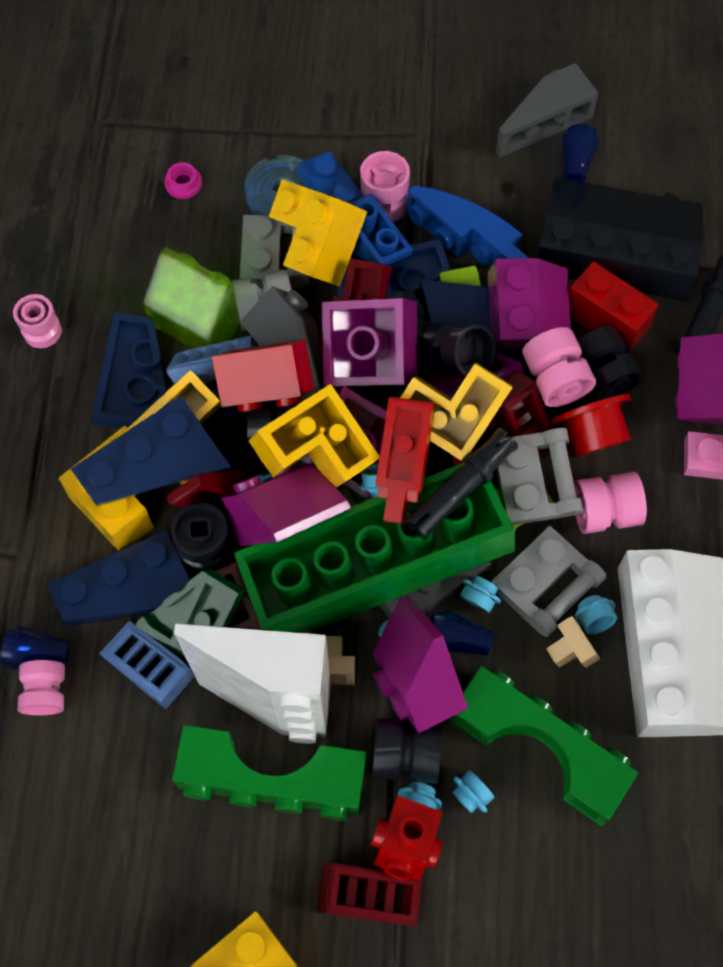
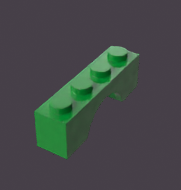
[448,666,639,827]
[172,725,367,821]

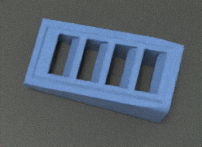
[166,335,257,385]
[99,621,195,709]

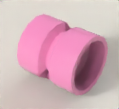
[360,151,410,222]
[522,327,596,407]
[574,472,647,534]

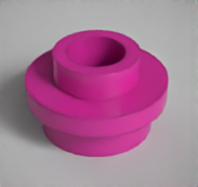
[164,162,202,199]

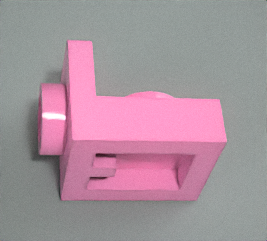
[684,431,723,480]

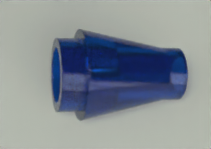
[562,124,599,182]
[430,609,494,656]
[1,626,70,670]

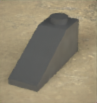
[496,63,599,158]
[240,286,326,401]

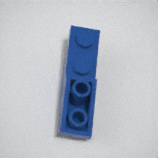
[297,151,413,265]
[407,185,528,268]

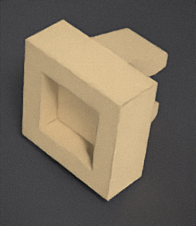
[546,616,601,668]
[326,636,355,685]

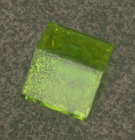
[143,246,240,349]

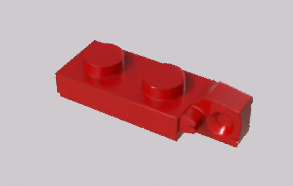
[375,397,435,525]

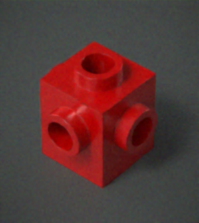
[371,796,443,881]

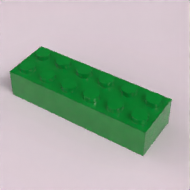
[234,463,515,633]

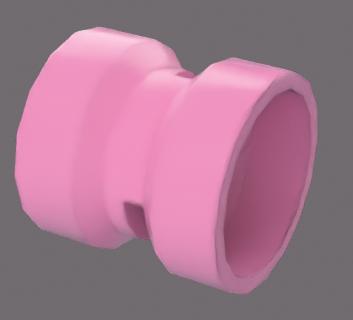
[13,294,62,348]
[17,660,65,715]

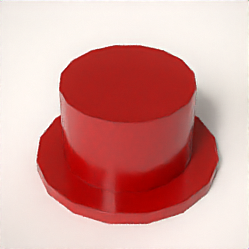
[550,393,631,458]

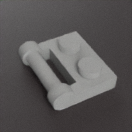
[240,215,309,288]
[495,428,584,525]
[491,526,607,637]

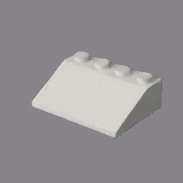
[617,549,723,737]
[174,624,331,744]

